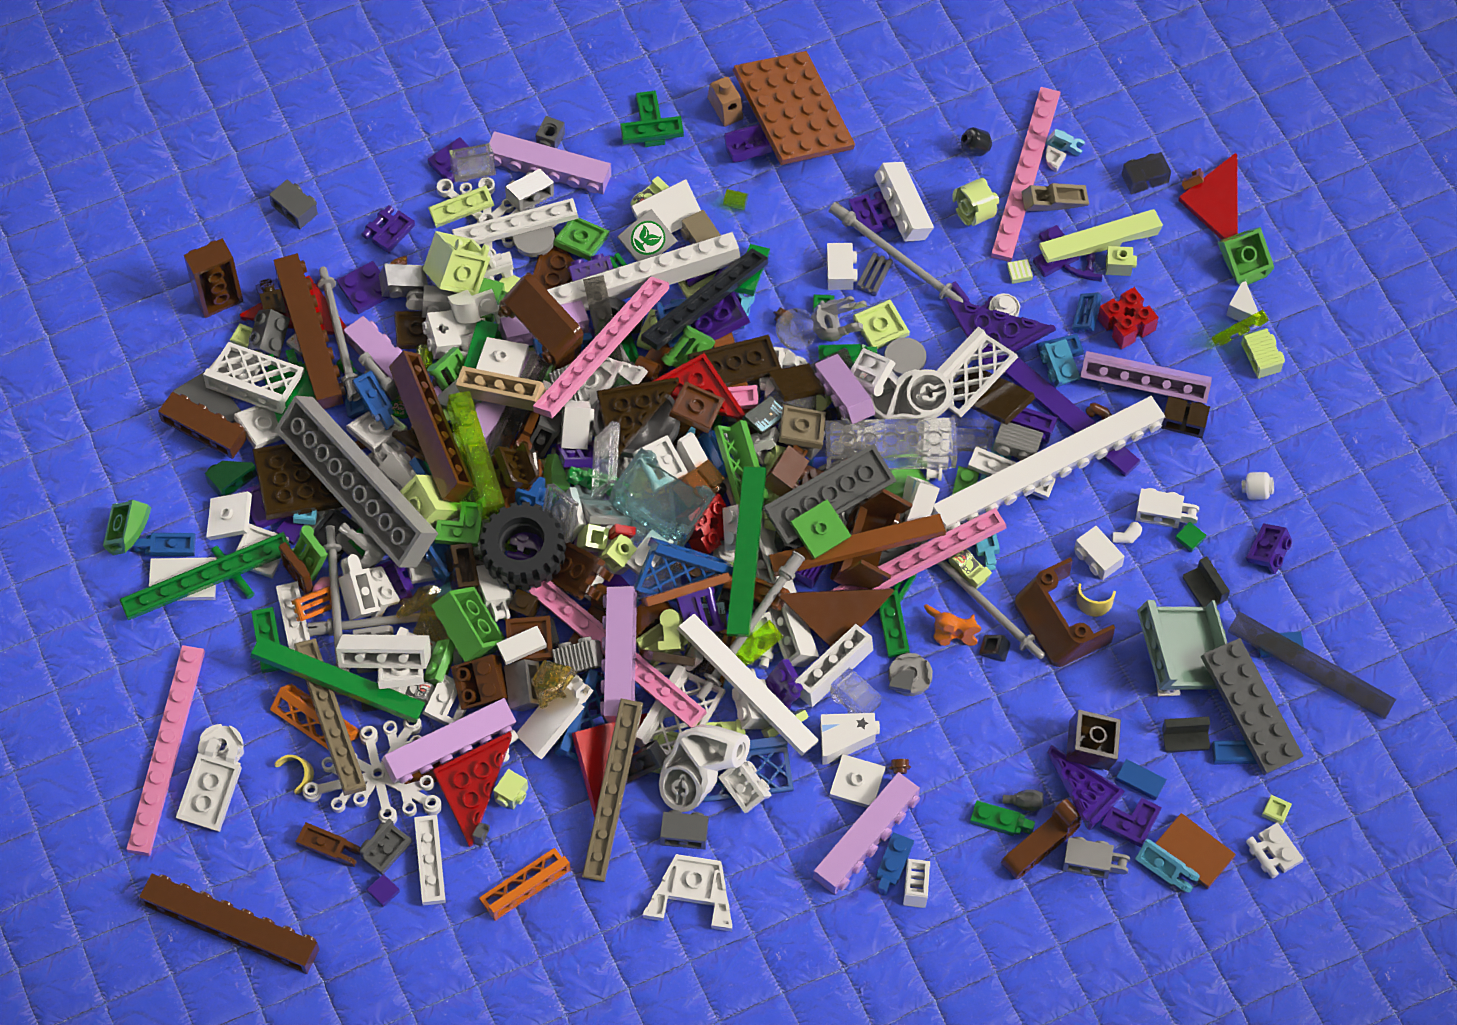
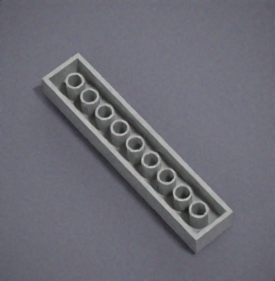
[274,396,438,568]

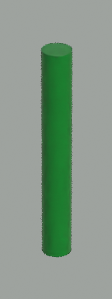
[211,546,255,599]

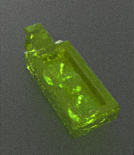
[1211,309,1269,346]
[736,620,784,666]

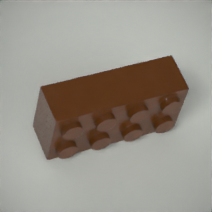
[184,238,243,318]

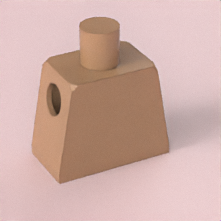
[707,77,743,127]

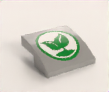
[617,209,677,262]

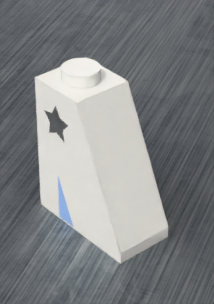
[899,475,940,523]
[820,713,880,765]

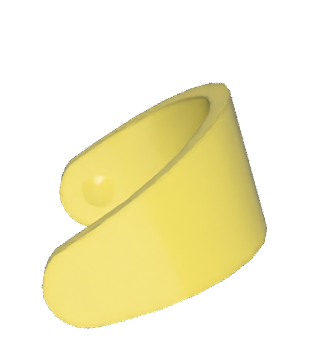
[1076,583,1116,617]
[274,755,314,794]

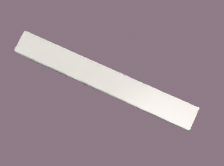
[677,614,818,756]

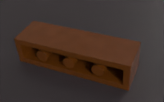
[158,391,247,459]

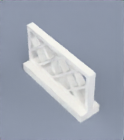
[937,327,1018,418]
[203,342,305,414]
[635,664,725,756]

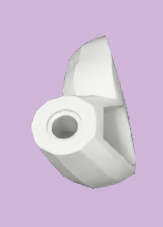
[864,369,952,427]
[659,724,750,812]

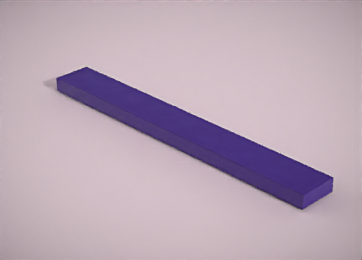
[1003,357,1140,477]

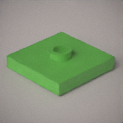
[553,217,610,261]
[790,499,851,560]

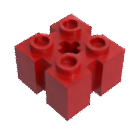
[1097,287,1159,350]
[675,494,727,554]

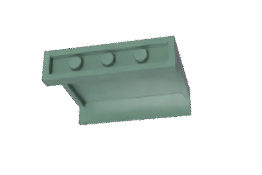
[1137,600,1227,690]

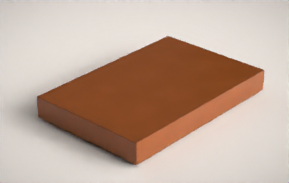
[1155,813,1236,889]

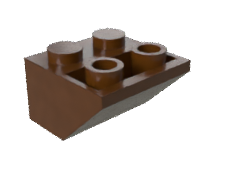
[451,655,508,710]

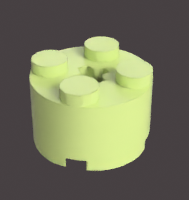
[953,177,999,226]

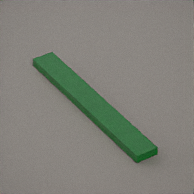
[726,467,766,637]
[119,532,291,621]
[250,636,425,724]

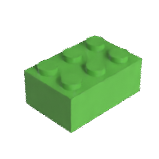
[431,587,505,662]

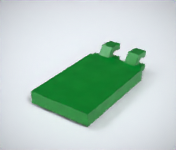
[264,348,316,423]

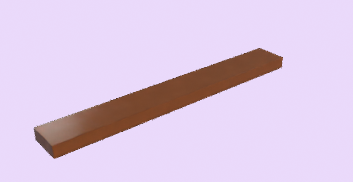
[769,514,946,577]

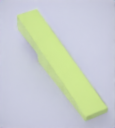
[1039,209,1163,263]

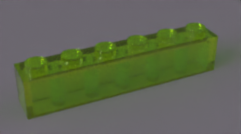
[447,391,505,520]

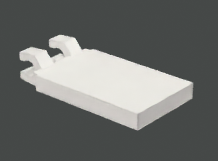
[516,669,593,760]
[176,738,243,832]

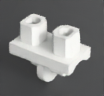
[484,250,514,280]

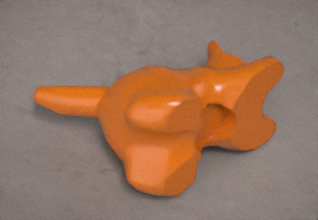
[924,604,981,646]

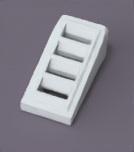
[903,859,930,908]

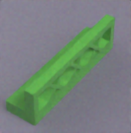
[714,420,770,505]

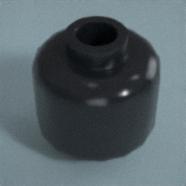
[961,127,992,156]

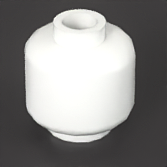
[1242,472,1274,500]

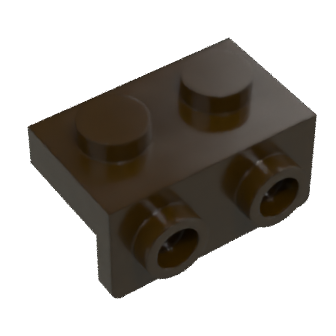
[494,442,539,490]

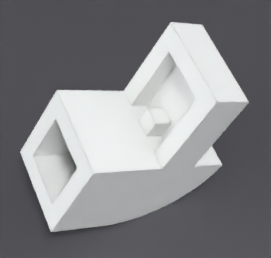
[448,289,499,323]

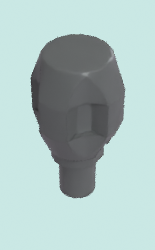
[1003,789,1044,811]

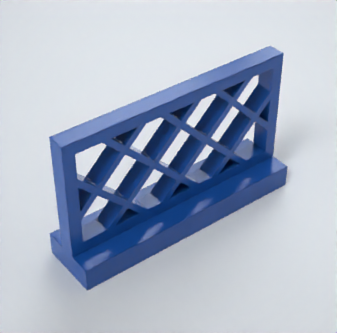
[634,537,733,602]
[553,668,610,762]
[704,736,794,803]

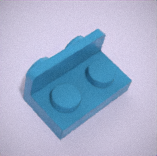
[1040,339,1081,387]

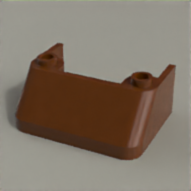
[498,272,584,373]
[830,488,913,589]
[1014,557,1115,667]

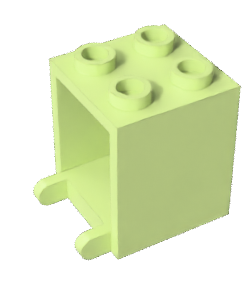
[423,231,490,295]
[400,475,465,530]

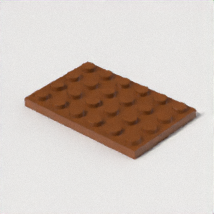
[733,51,855,165]

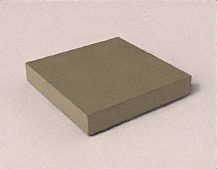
[779,405,826,449]

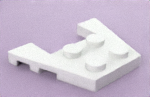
[583,357,648,438]
[643,854,732,932]

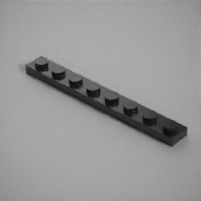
[641,248,768,351]

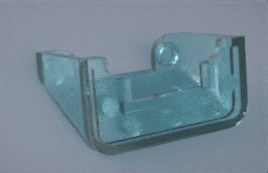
[609,448,715,547]

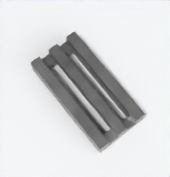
[857,253,893,296]

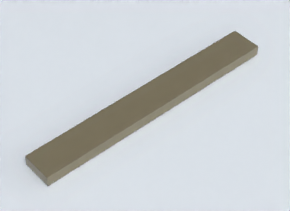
[294,638,366,796]
[582,698,643,882]

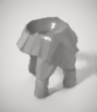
[811,296,867,342]
[335,516,386,569]

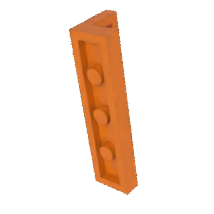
[270,683,361,749]
[479,848,570,921]

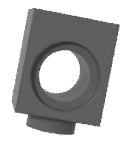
[536,116,565,148]

